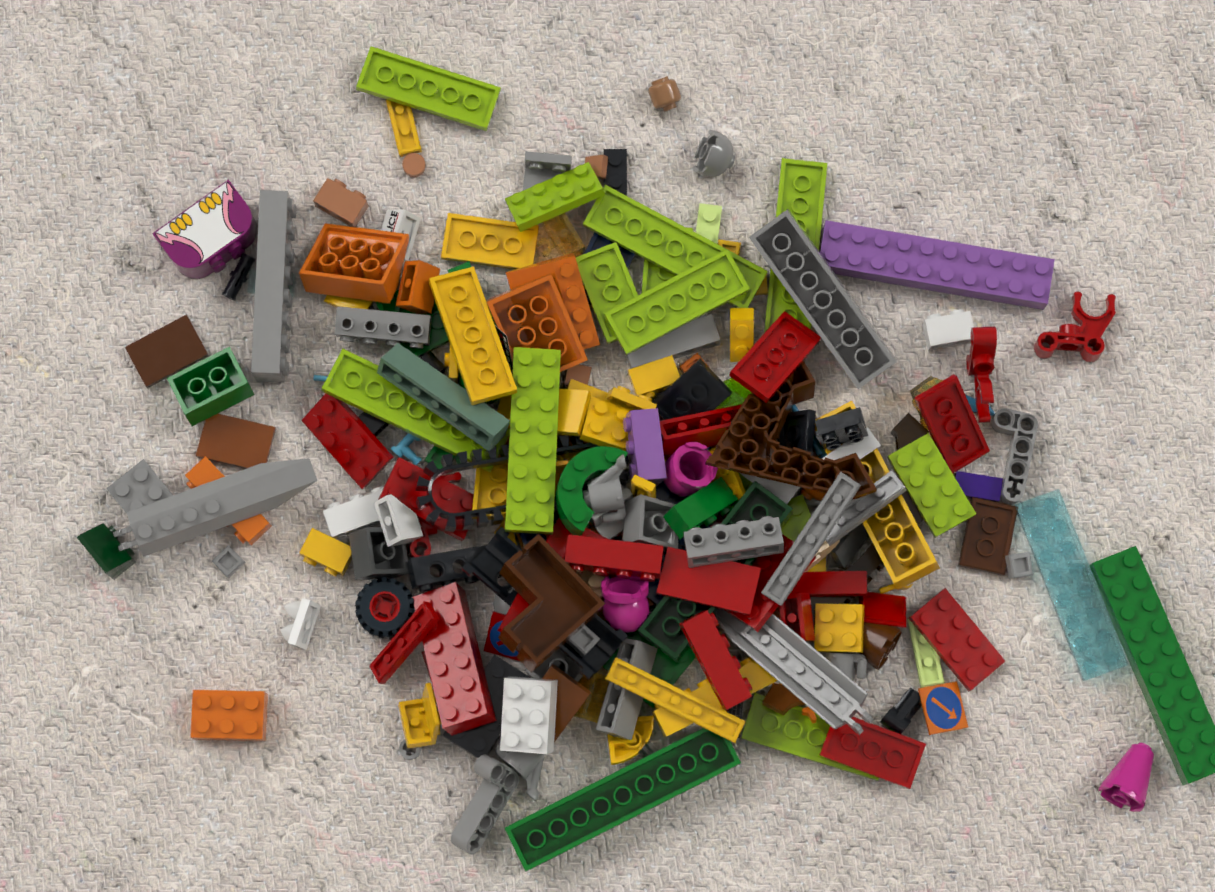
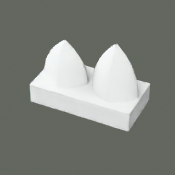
[281,598,321,650]

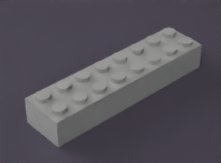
[251,190,296,383]
[749,209,897,389]

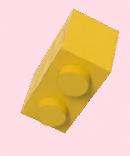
[730,308,754,362]
[628,355,680,399]
[299,528,352,577]

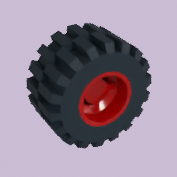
[355,577,415,638]

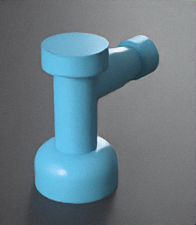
[390,433,422,465]

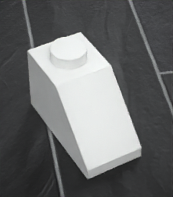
[374,494,423,547]

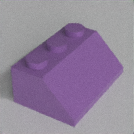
[623,408,667,486]

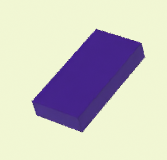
[955,471,1003,502]

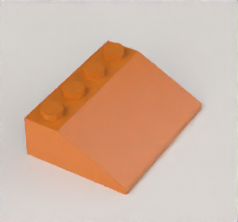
[299,223,409,304]
[505,253,600,349]
[486,274,588,372]

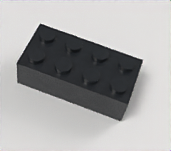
[443,654,531,759]

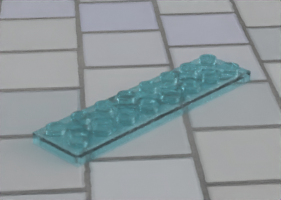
[1014,489,1129,682]

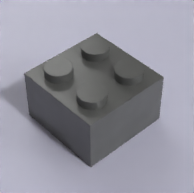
[349,527,409,580]

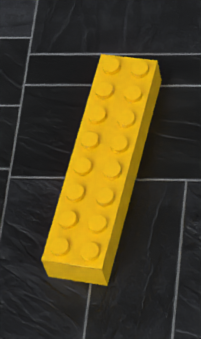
[814,401,940,590]

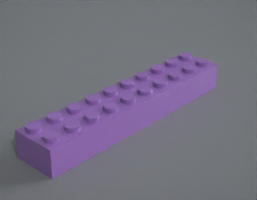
[819,220,1055,310]

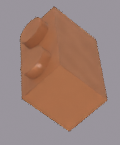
[313,178,369,227]

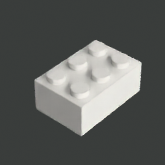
[500,677,558,754]

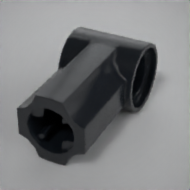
[880,687,922,734]

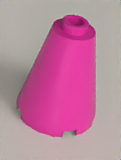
[1098,743,1154,812]

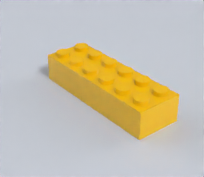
[652,657,778,738]

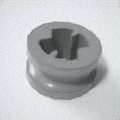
[399,739,421,760]

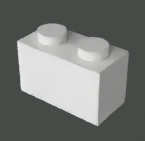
[922,309,974,351]

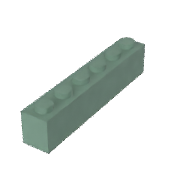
[377,343,510,451]

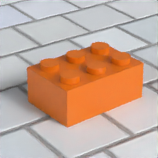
[191,690,268,741]

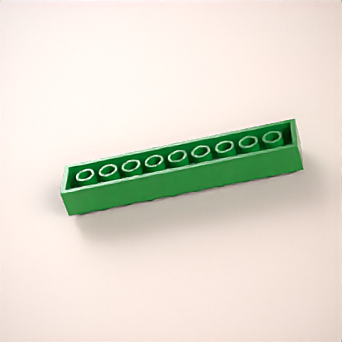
[1088,546,1215,785]
[504,728,741,872]

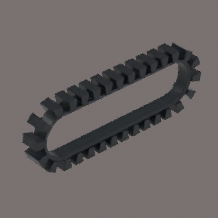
[415,435,629,532]

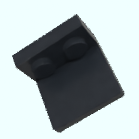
[815,407,868,450]

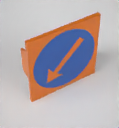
[918,681,968,735]

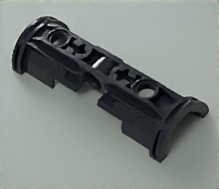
[461,526,628,680]

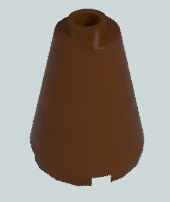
[859,622,902,670]

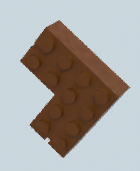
[498,534,605,673]

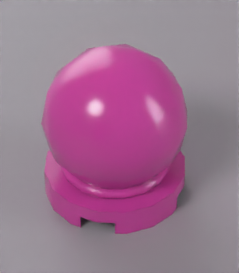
[664,442,718,497]
[601,576,650,633]

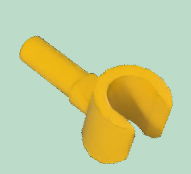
[879,583,913,593]

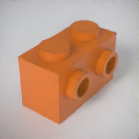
[396,260,440,314]

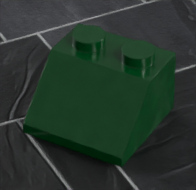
[77,523,136,580]

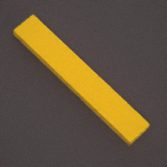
[605,657,746,743]

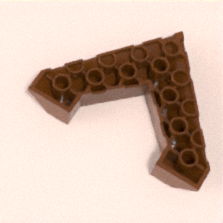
[705,361,877,500]

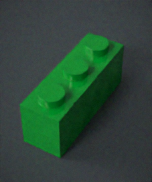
[663,477,738,539]

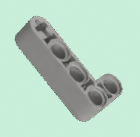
[991,408,1038,505]
[451,754,519,854]

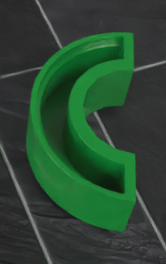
[555,446,628,536]

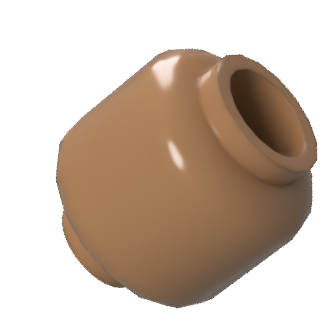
[648,76,681,112]

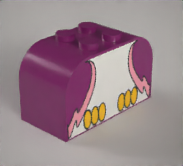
[152,180,257,279]

